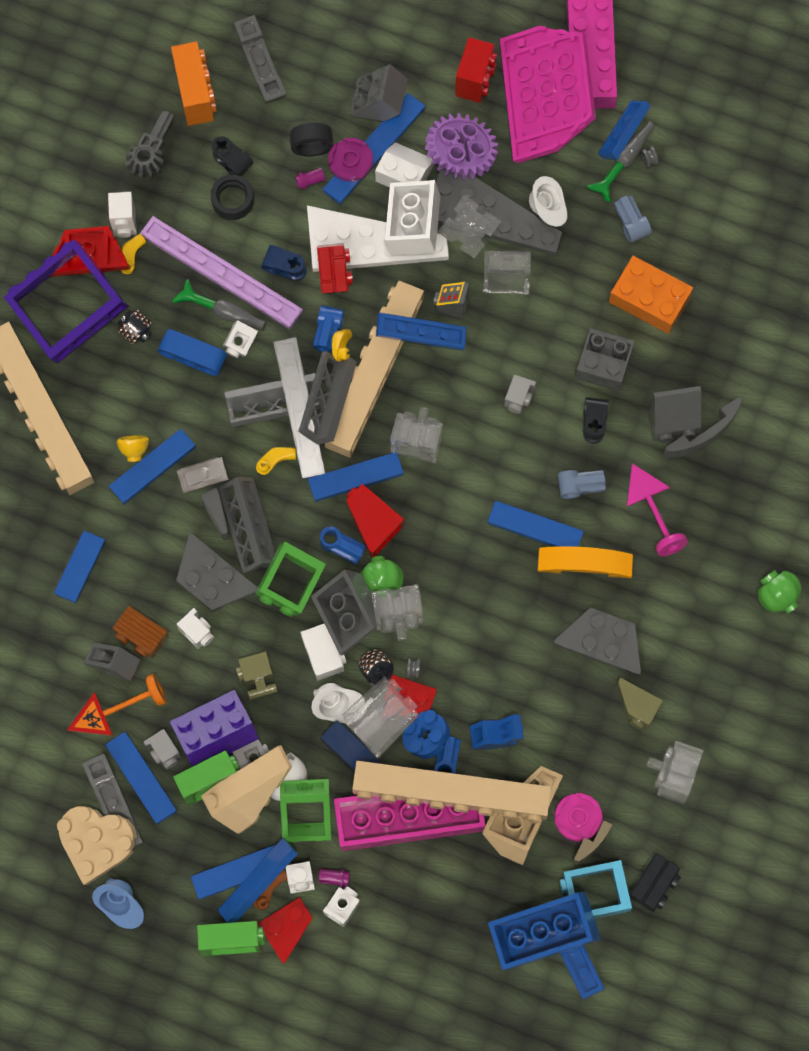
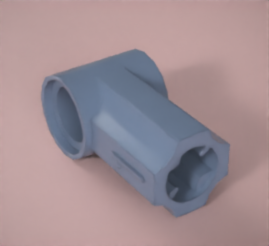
[614,196,652,243]
[558,470,606,499]

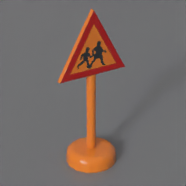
[67,673,167,736]

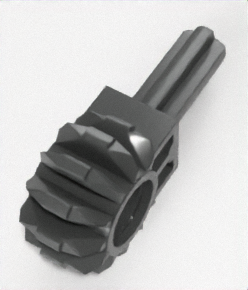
[125,111,174,179]

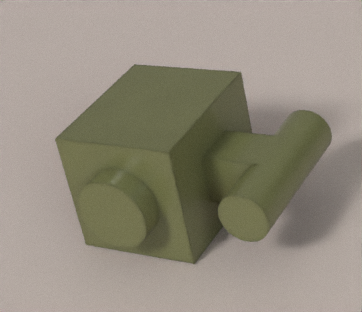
[236,651,277,700]

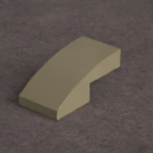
[573,821,612,865]

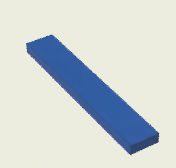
[323,93,425,205]

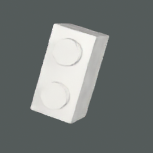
[108,192,137,238]
[301,624,347,681]

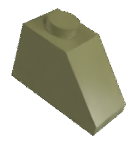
[617,678,663,730]

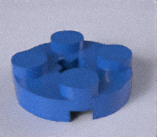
[402,710,450,759]

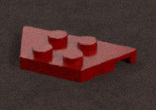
[49,226,130,277]

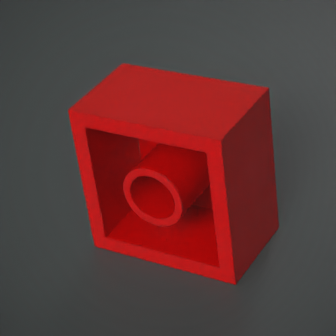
[455,37,497,103]

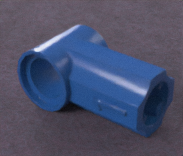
[313,305,344,352]
[320,526,366,565]
[434,736,461,774]

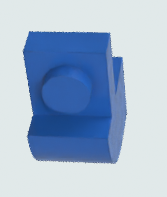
[470,715,524,750]

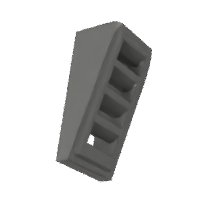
[201,487,229,541]

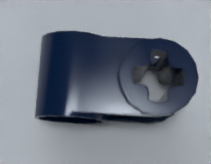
[261,245,307,281]

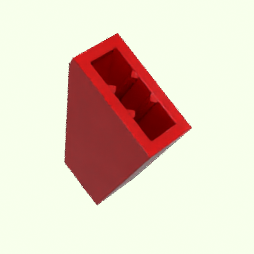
[346,484,404,558]

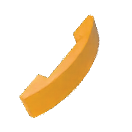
[538,547,633,578]

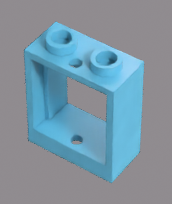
[559,860,632,919]

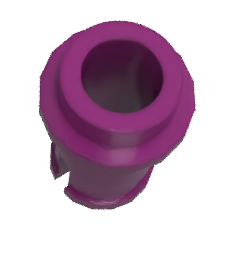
[295,167,325,190]
[319,868,350,888]

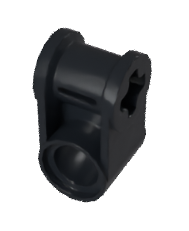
[212,136,254,176]
[583,397,609,444]

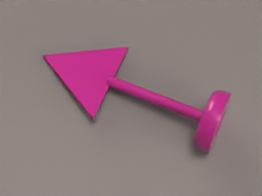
[627,463,688,557]

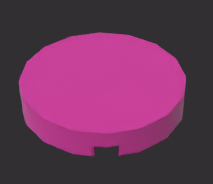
[554,793,603,842]

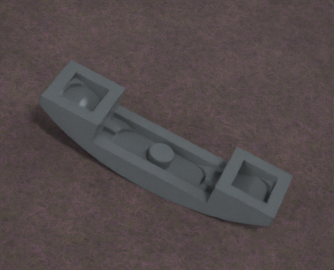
[234,15,286,103]
[663,396,742,458]
[82,754,143,846]

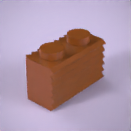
[112,606,169,659]

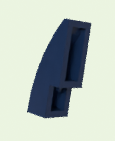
[321,720,382,773]

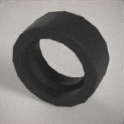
[290,122,334,157]
[211,175,254,220]

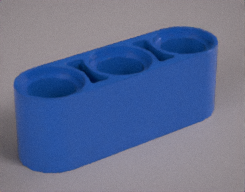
[157,329,227,376]

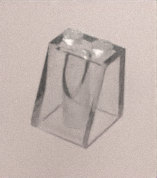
[483,248,531,294]
[342,676,419,758]

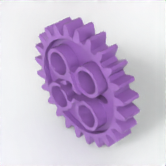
[425,113,498,180]

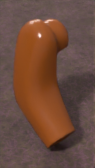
[253,870,288,910]

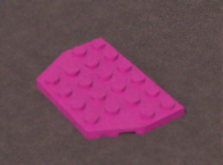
[500,26,596,164]

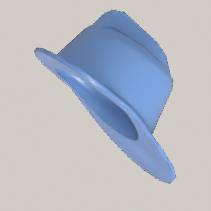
[92,878,144,929]

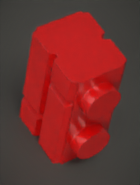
[317,243,353,293]

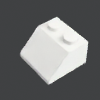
[375,142,434,187]

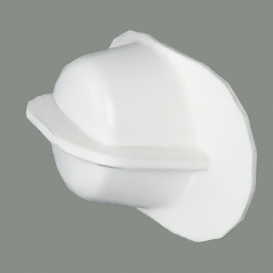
[529,176,567,227]
[311,683,366,723]

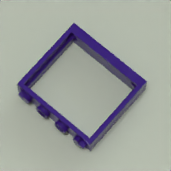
[4,239,128,364]

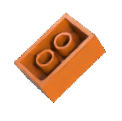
[171,41,217,126]
[609,256,693,334]

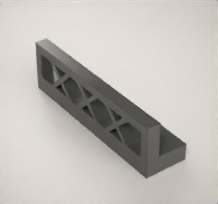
[299,351,357,445]
[224,373,321,427]
[219,477,275,574]

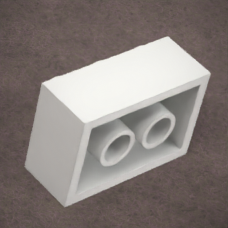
[385,180,440,255]

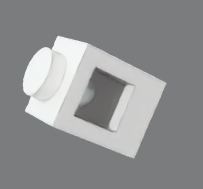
[223,320,258,358]
[177,608,214,649]
[286,861,315,894]
[323,886,360,927]

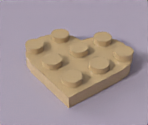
[57,806,137,885]

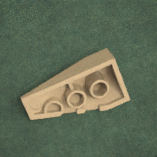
[201,745,292,834]
[482,766,563,865]

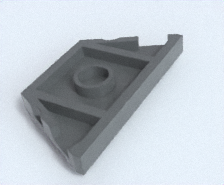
[176,533,258,612]
[553,607,641,677]

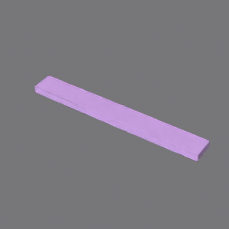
[140,216,303,329]

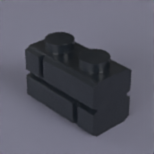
[629,853,681,913]

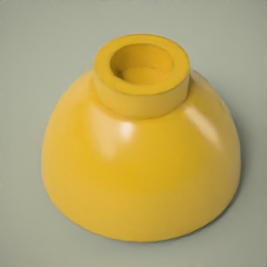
[117,435,149,462]

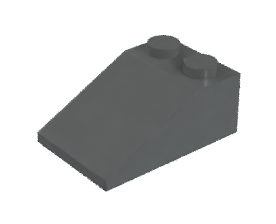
[648,386,701,443]
[311,569,377,655]

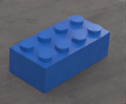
[488,892,601,970]

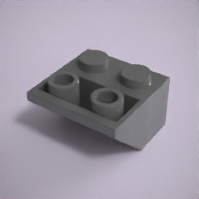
[350,64,408,121]
[575,328,634,392]

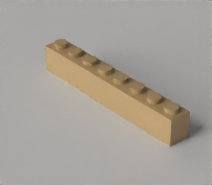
[325,281,424,458]
[0,322,94,495]
[352,761,551,823]

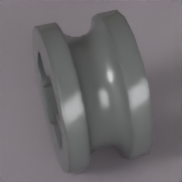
[641,146,658,169]
[407,657,420,680]

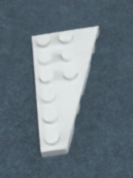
[307,206,449,272]

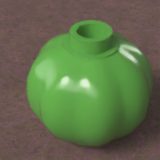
[361,556,404,601]
[758,570,802,614]

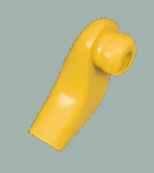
[120,234,146,275]
[332,329,352,362]
[256,447,297,475]

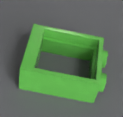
[255,542,326,617]
[173,751,240,806]
[280,779,331,842]
[197,921,265,956]

